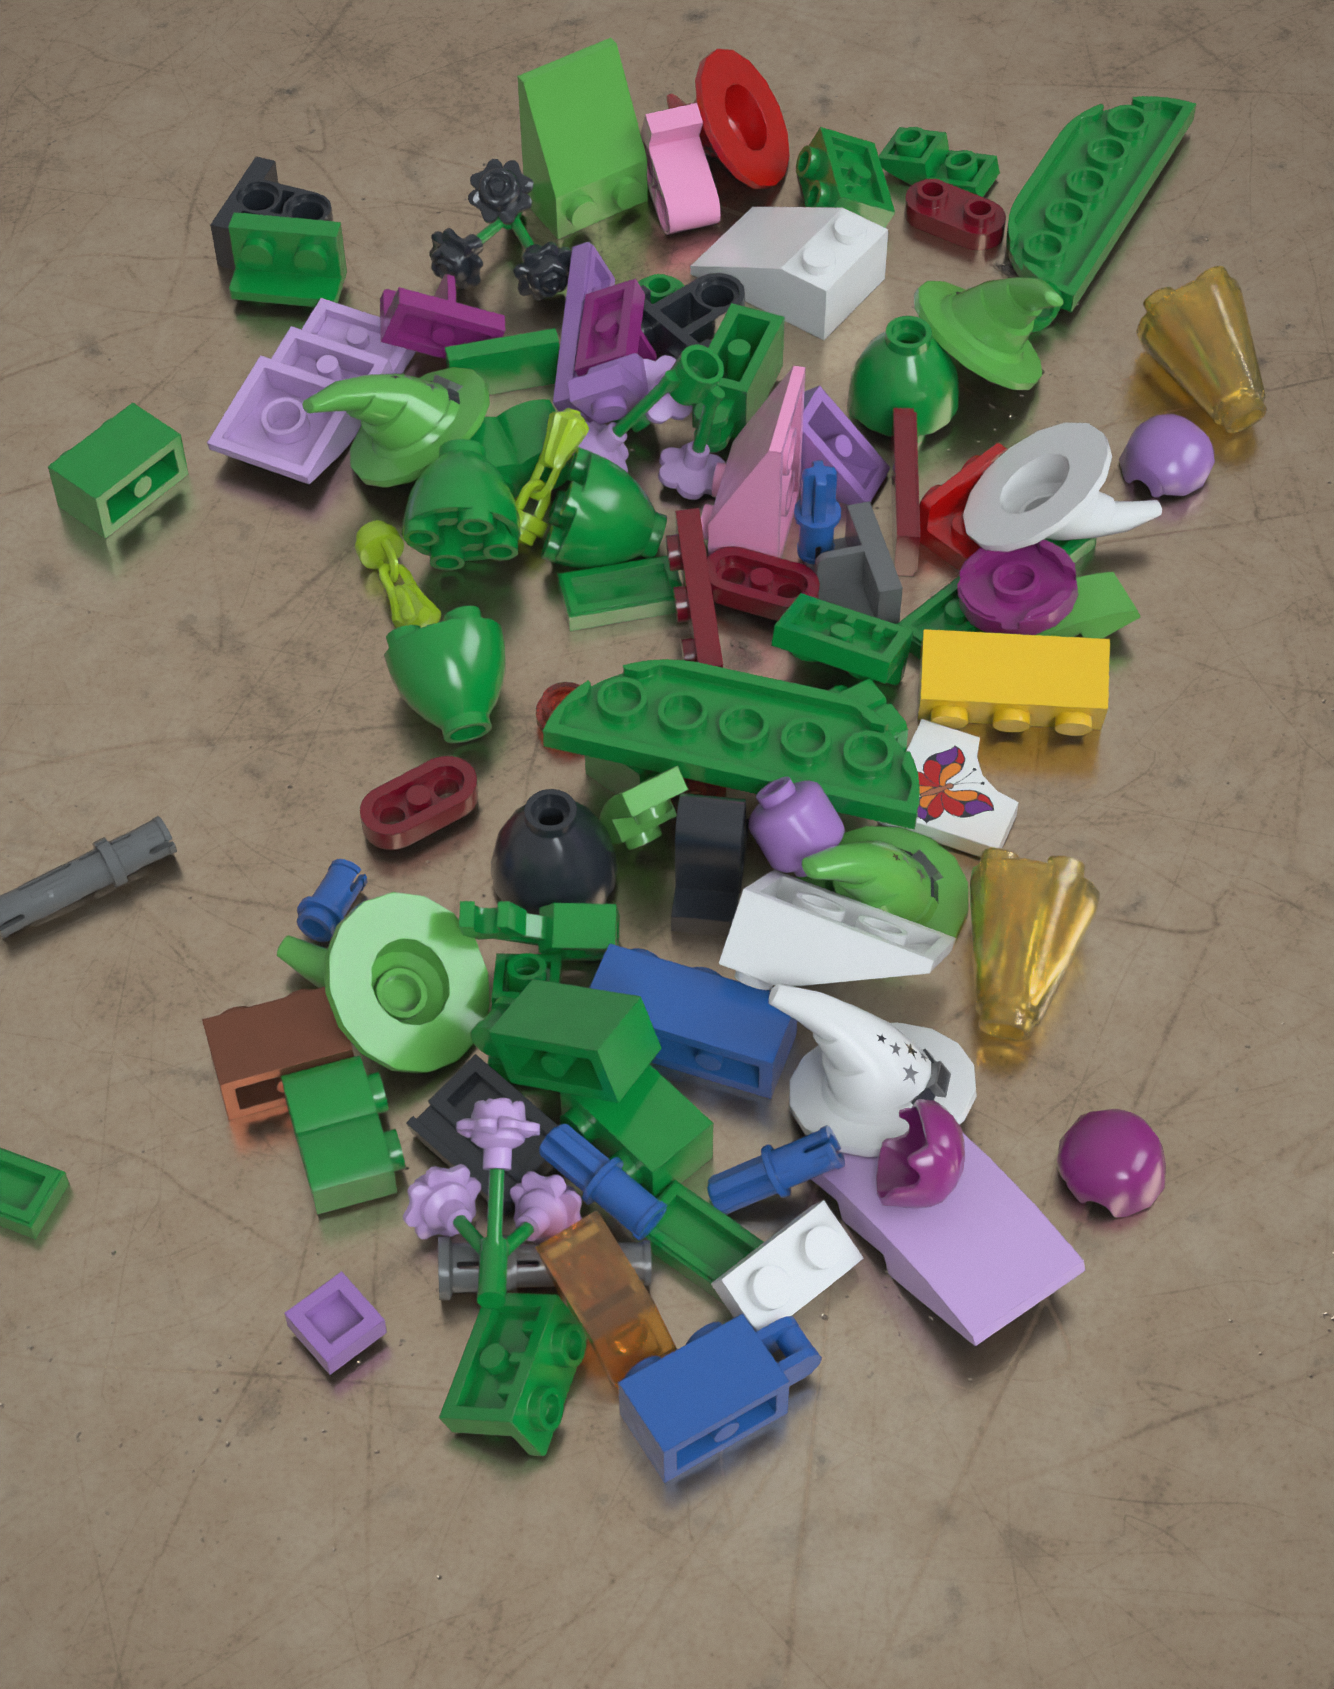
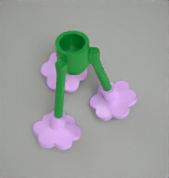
[572,344,725,500]

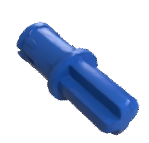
[794,460,841,564]
[539,1124,667,1241]
[707,1125,845,1215]

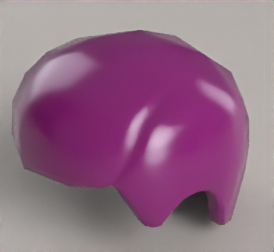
[876,1099,965,1208]
[1057,1109,1166,1217]

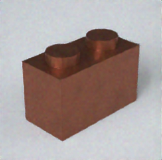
[202,987,354,1120]

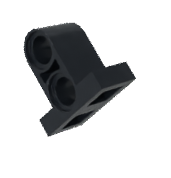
[210,156,333,270]
[671,793,749,937]

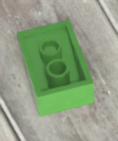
[517,38,648,239]

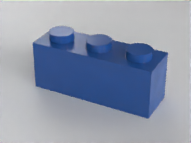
[590,943,797,1099]

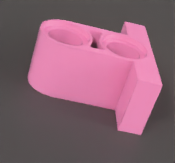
[641,103,721,235]

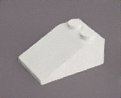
[690,207,888,340]
[719,870,956,990]

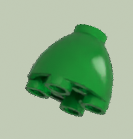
[847,316,959,444]
[402,439,521,571]
[541,447,667,569]
[384,606,506,743]

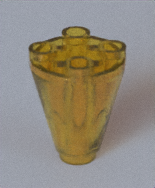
[1136,266,1267,433]
[969,848,1100,1041]

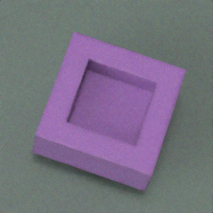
[284,1271,387,1375]

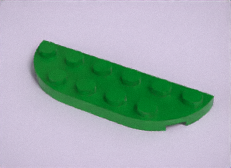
[1006,96,1196,312]
[543,659,920,830]

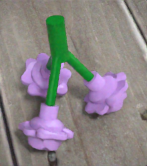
[403,1098,585,1309]

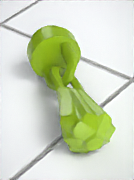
[516,408,590,547]
[355,520,442,628]

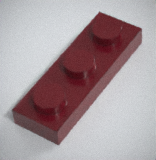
[666,508,723,668]

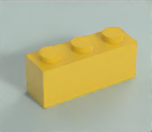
[917,629,1110,736]

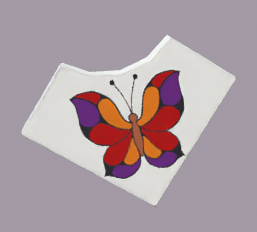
[877,719,1019,862]

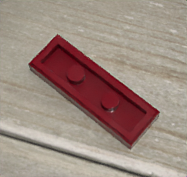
[890,408,920,576]

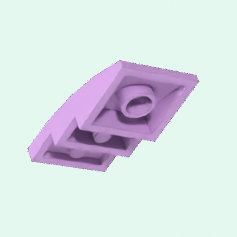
[207,298,416,484]
[811,1133,1086,1346]

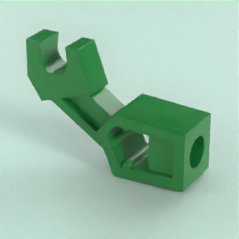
[459,901,620,961]

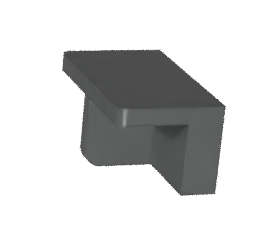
[801,501,903,624]

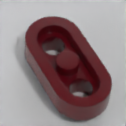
[904,179,1006,251]
[707,546,820,621]
[360,756,478,849]

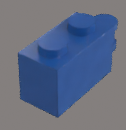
[618,1314,822,1483]

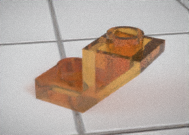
[535,1211,678,1392]

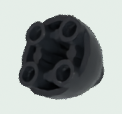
[491,789,618,915]

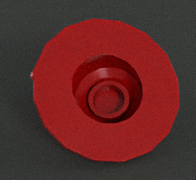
[666,49,790,189]

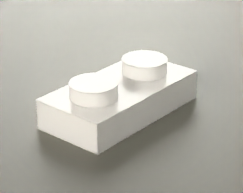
[711,1201,864,1332]

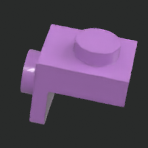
[567,353,649,425]

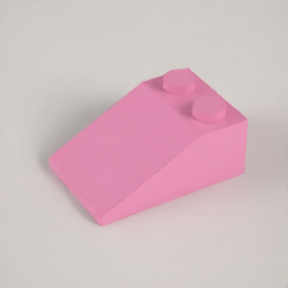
[701,366,805,558]

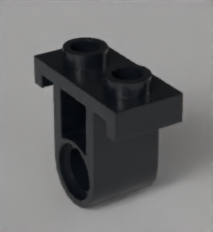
[641,273,745,360]

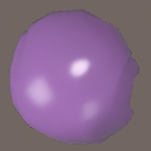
[1119,414,1215,497]

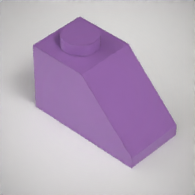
[800,385,890,505]

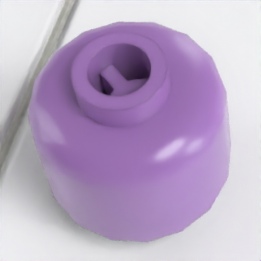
[748,777,845,877]

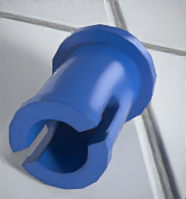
[297,859,368,942]

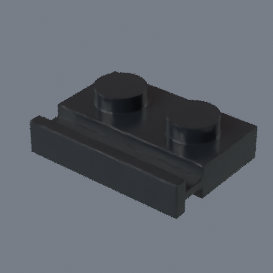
[406,1054,558,1216]

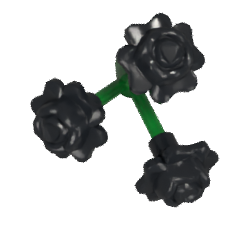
[429,159,572,301]

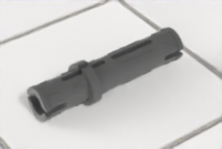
[0,816,177,939]

